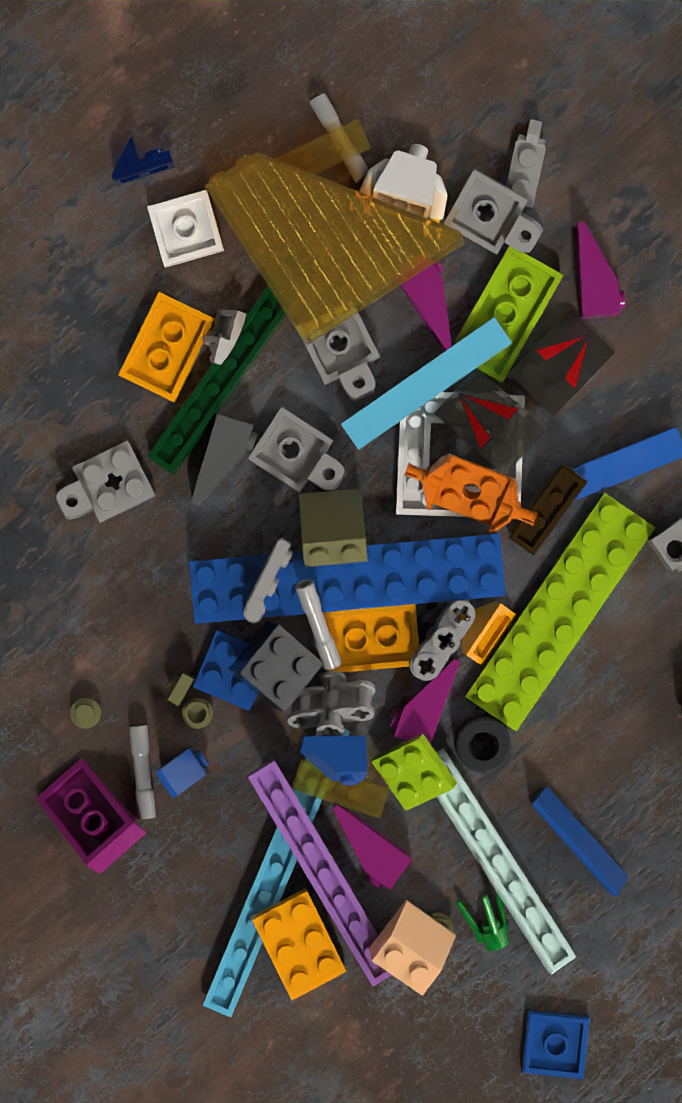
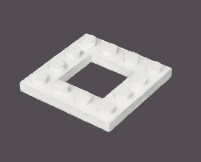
[396,392,525,517]

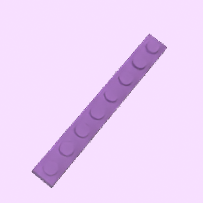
[247,759,392,986]

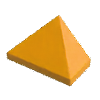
[460,601,517,666]

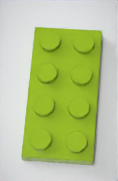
[453,246,564,384]

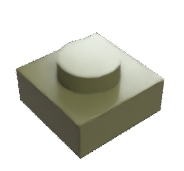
[166,671,196,706]

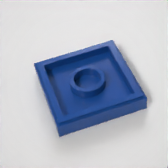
[521,1009,590,1079]

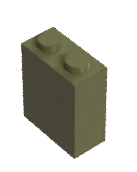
[299,488,368,567]

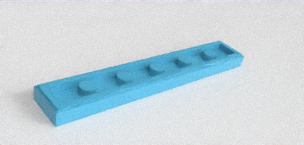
[341,317,512,450]

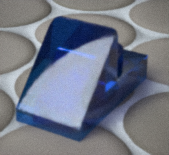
[112,136,175,186]

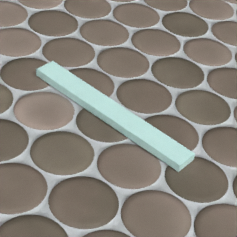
[436,748,577,974]

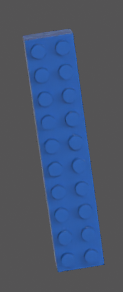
[189,534,506,624]

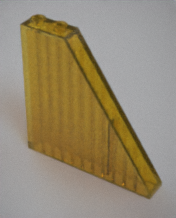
[205,152,464,345]

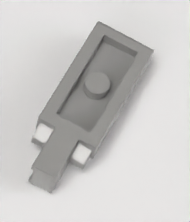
[506,119,546,210]

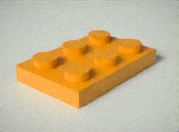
[118,292,215,403]
[323,604,421,673]
[250,889,347,1000]

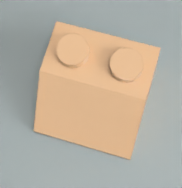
[369,900,456,996]

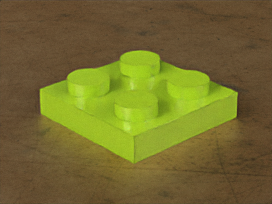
[371,733,457,811]

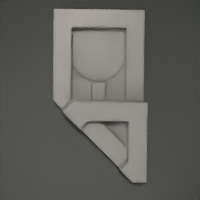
[202,309,246,365]

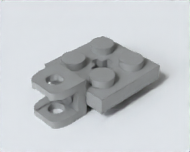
[444,169,543,255]
[297,301,380,402]
[248,407,346,493]
[56,440,155,523]

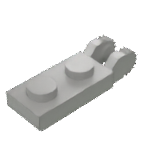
[243,537,293,623]

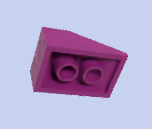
[35,758,147,874]

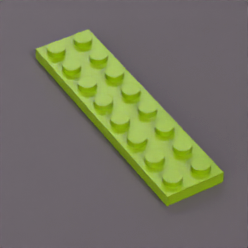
[465,493,656,731]

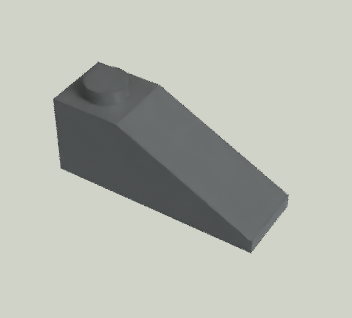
[190,414,258,506]

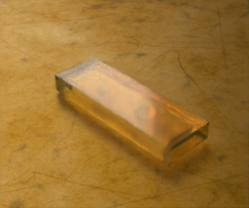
[274,119,371,188]
[291,758,390,818]

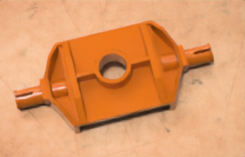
[404,454,537,534]

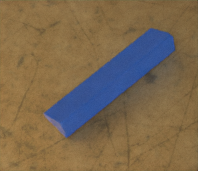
[572,427,682,501]
[530,787,628,897]

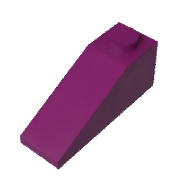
[575,222,625,319]
[394,252,452,352]
[390,658,460,744]
[333,801,412,890]

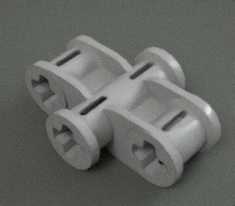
[409,600,475,681]
[287,671,376,736]

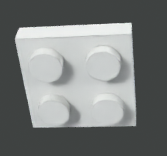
[147,190,224,268]

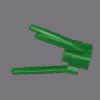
[456,890,510,951]

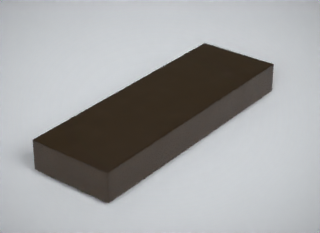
[509,462,588,556]

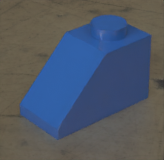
[300,736,368,786]
[155,746,209,799]

